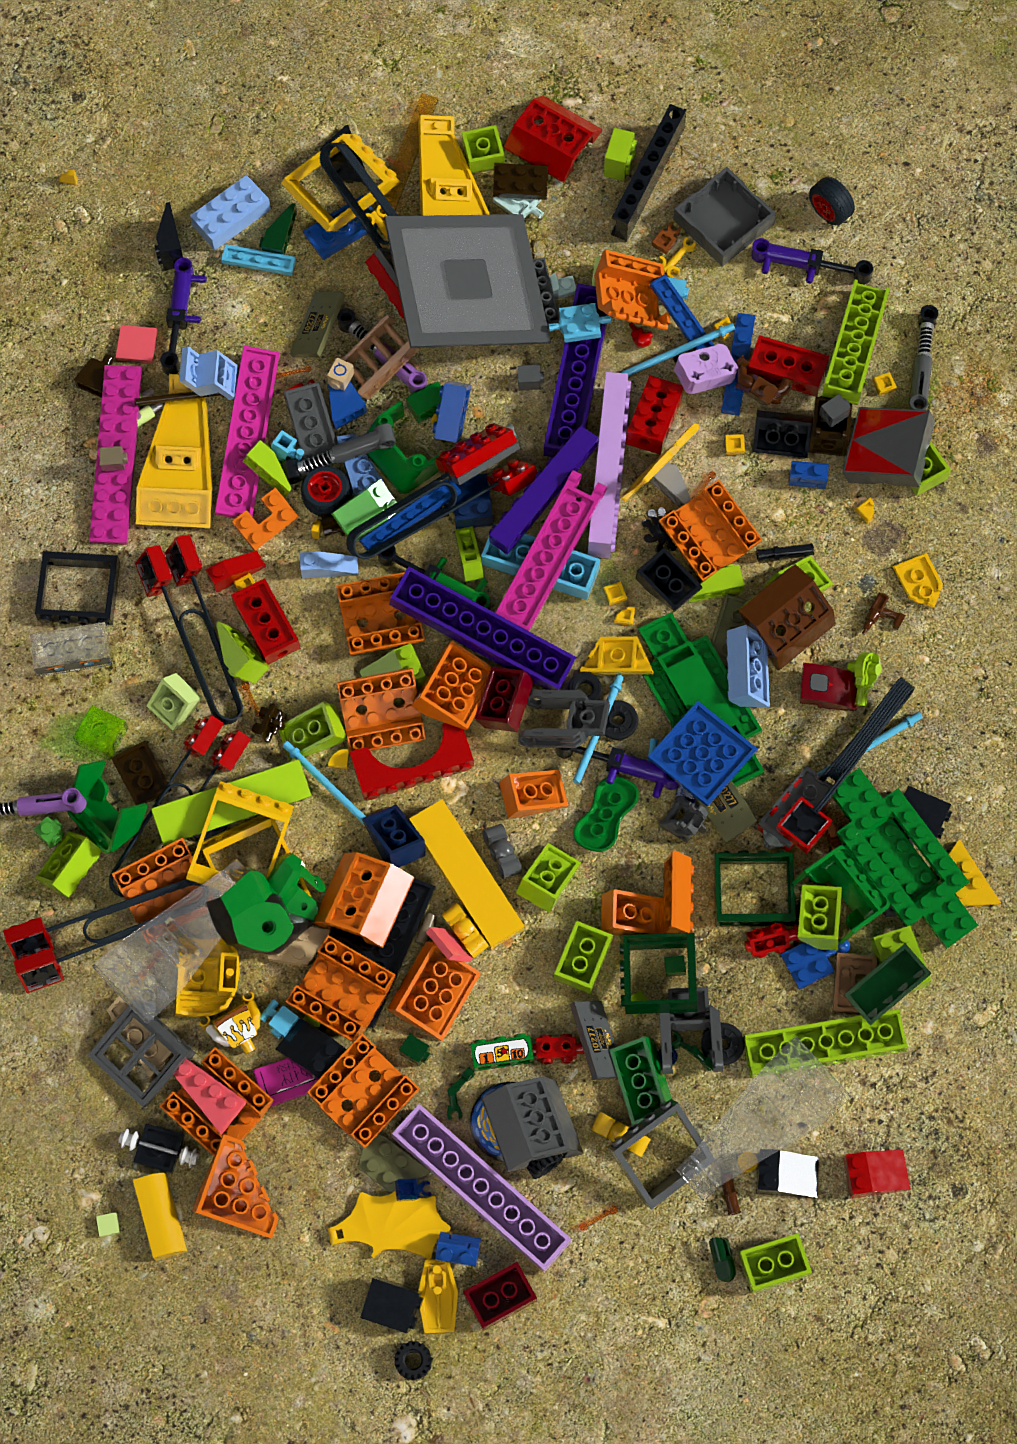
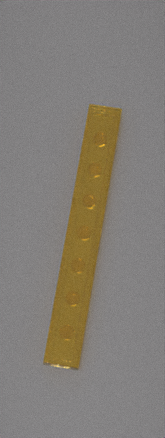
[377,93,438,214]

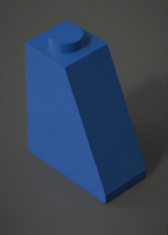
[328,382,367,430]

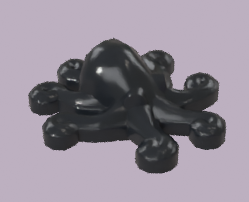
[642,507,677,553]

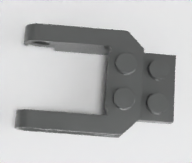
[518,690,610,748]
[660,987,723,1074]

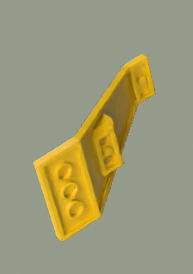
[418,115,490,216]
[136,374,212,528]

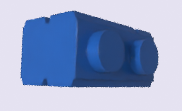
[788,461,829,489]
[435,1232,481,1267]

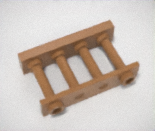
[340,314,420,400]

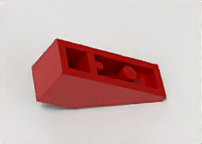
[206,551,266,593]

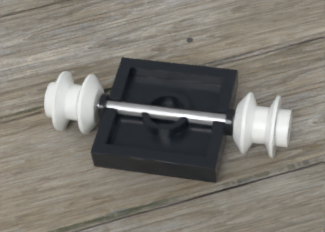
[119,1123,199,1174]

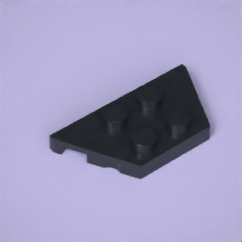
[320,125,365,185]

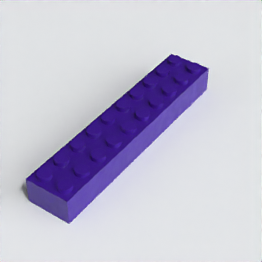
[543,283,609,457]
[389,566,577,690]

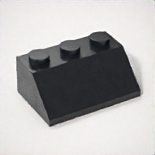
[752,410,812,458]

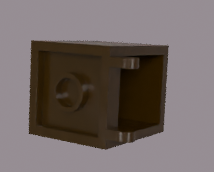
[808,396,852,456]

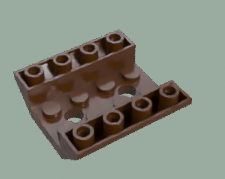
[737,564,836,671]

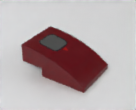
[800,662,857,711]

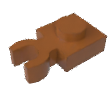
[652,222,681,255]
[825,818,842,850]

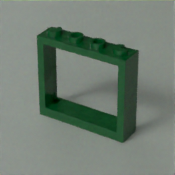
[714,850,796,927]
[620,933,698,1014]

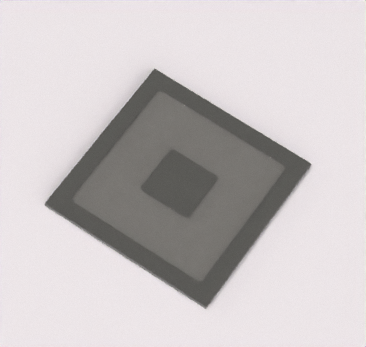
[384,214,551,348]

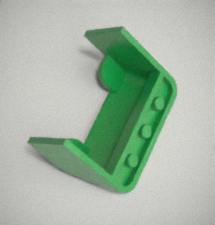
[366,401,443,494]
[67,760,148,854]
[792,845,890,944]

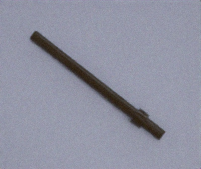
[134,391,224,406]

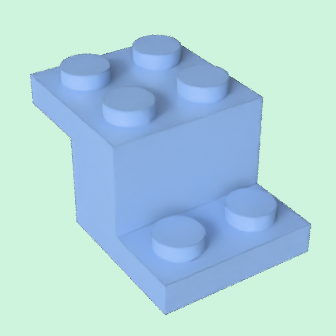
[179,347,238,400]

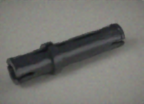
[756,543,814,561]

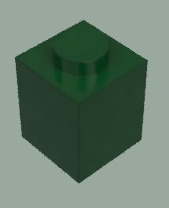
[399,1033,431,1067]

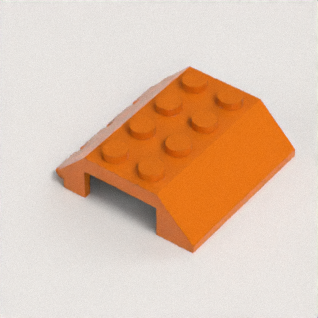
[594,249,670,330]

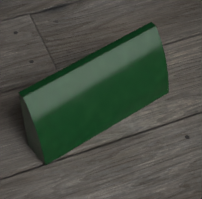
[844,943,932,1025]

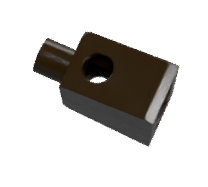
[74,354,115,398]

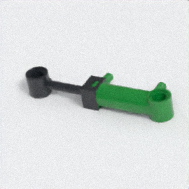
[378,546,491,610]

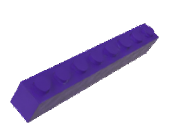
[489,426,599,555]

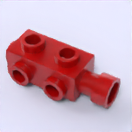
[744,923,800,958]
[532,1034,585,1065]

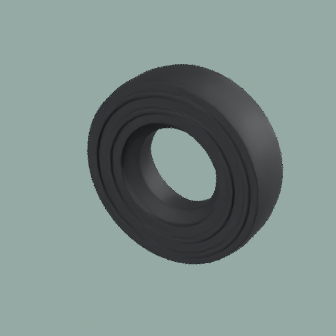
[568,672,602,700]

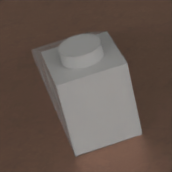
[650,461,691,508]

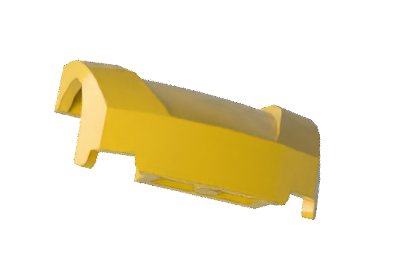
[174,936,240,1017]

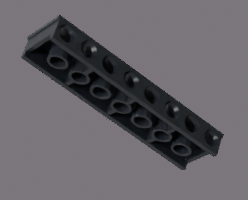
[611,104,687,242]

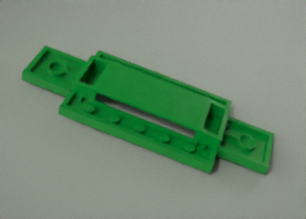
[638,612,765,788]
[828,768,979,949]

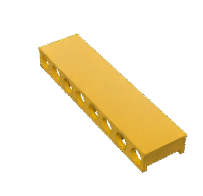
[409,799,525,951]

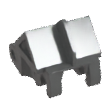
[659,796,709,843]

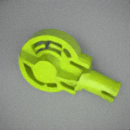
[847,652,882,707]

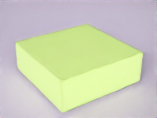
[96,1212,120,1237]

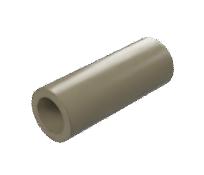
[415,913,437,946]

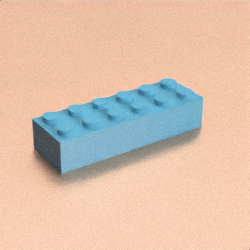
[481,523,601,600]

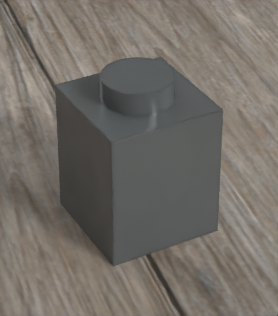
[518,365,544,390]
[819,394,850,427]

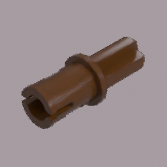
[720,1174,741,1216]

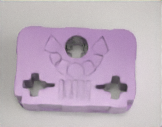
[674,344,738,394]

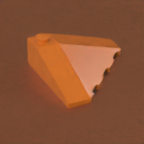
[192,1134,279,1239]

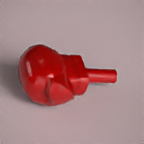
[629,322,653,349]

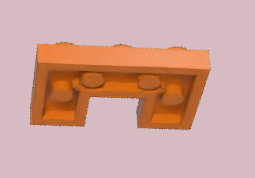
[231,487,299,551]

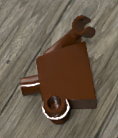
[735,355,793,405]

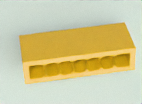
[133,1173,187,1261]

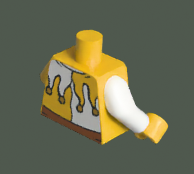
[199,992,261,1054]

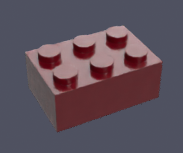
[475,667,534,732]
[463,1262,537,1331]

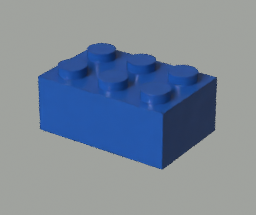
[432,380,472,443]

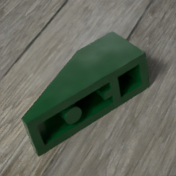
[259,203,297,255]

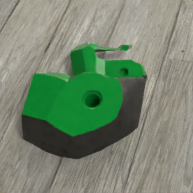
[206,852,327,955]

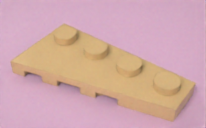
[106,995,173,1078]

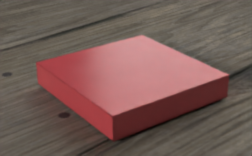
[116,325,158,364]
[426,927,473,962]

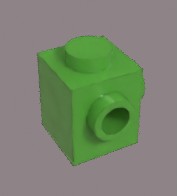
[33,816,64,849]

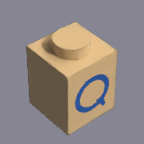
[327,358,354,391]

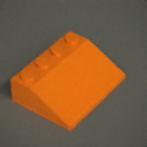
[411,640,492,730]
[387,942,481,1041]

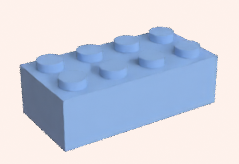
[190,175,271,251]

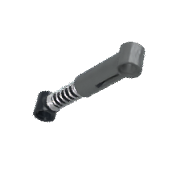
[908,305,939,410]
[281,424,396,485]

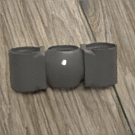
[482,824,522,879]

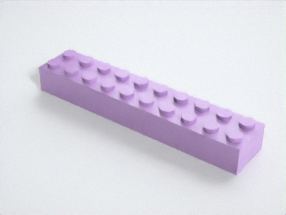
[588,372,631,559]
[392,1104,571,1273]

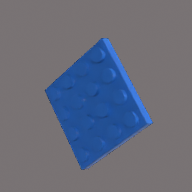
[648,701,758,807]

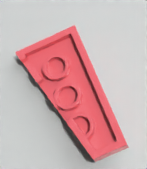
[173,1059,246,1135]

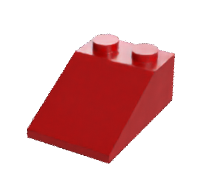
[843,1150,911,1199]

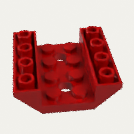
[504,96,602,183]

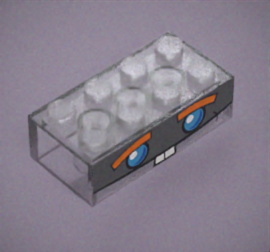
[30,622,113,677]

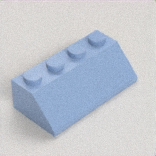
[726,625,770,708]

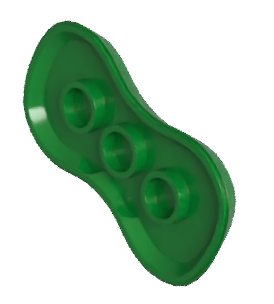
[573,776,639,852]

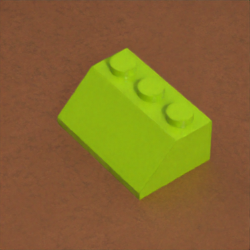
[35,831,102,898]
[798,885,842,951]

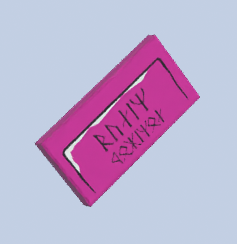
[253,1058,316,1108]

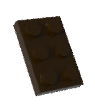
[493,163,548,200]
[111,741,172,805]

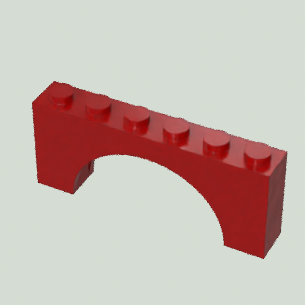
[350,723,474,800]

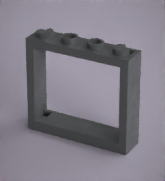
[607,1099,716,1210]

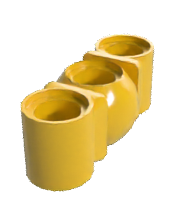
[441,902,490,958]
[591,1112,651,1157]

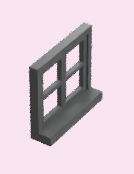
[88,1000,196,1108]

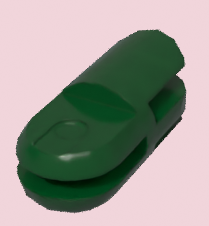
[709,1237,736,1282]

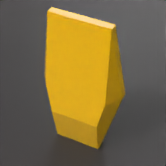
[419,1259,459,1333]

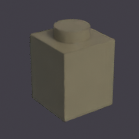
[99,446,128,471]

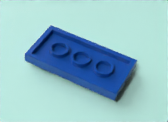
[303,195,378,261]

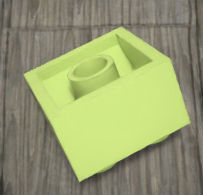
[147,673,202,731]

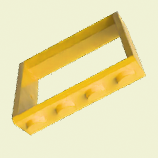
[281,134,401,231]
[186,781,294,892]
[201,815,311,897]

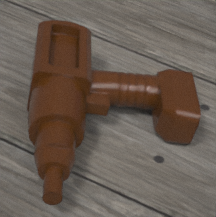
[862,593,906,635]

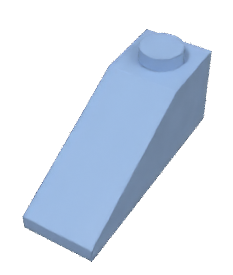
[300,551,358,579]

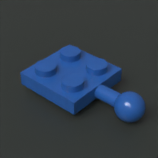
[781,938,850,990]

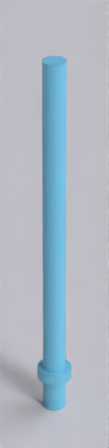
[622,323,735,377]
[573,674,624,784]
[818,712,923,779]
[282,741,366,826]

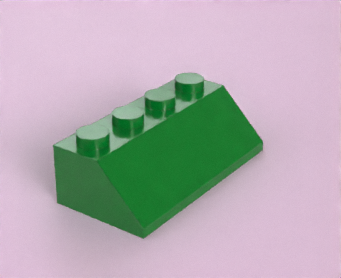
[610,1036,676,1125]

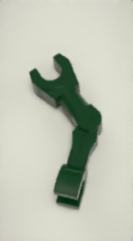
[671,1032,713,1071]
[447,1067,475,1121]

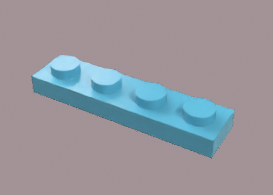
[221,244,296,276]

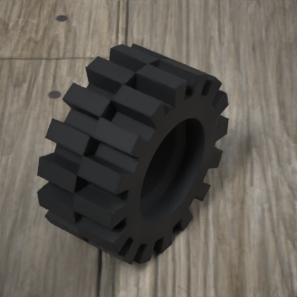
[527,1154,564,1179]
[394,1341,432,1381]

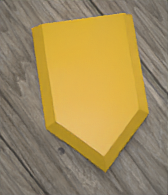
[892,552,943,608]

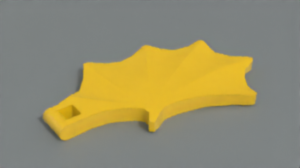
[620,424,699,502]
[327,1188,451,1260]

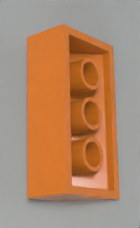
[663,851,694,934]

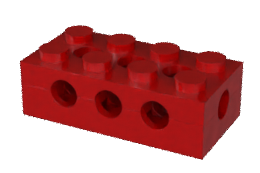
[747,335,829,397]
[625,375,684,455]
[231,578,301,665]

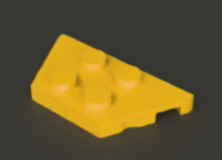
[580,636,653,675]
[936,840,1001,908]

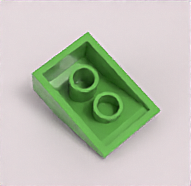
[331,479,402,543]

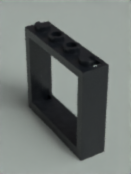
[35,551,120,627]

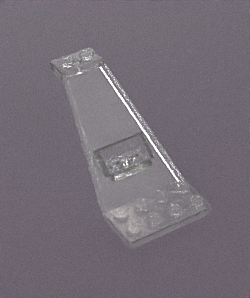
[92,859,249,1024]
[676,1036,852,1201]

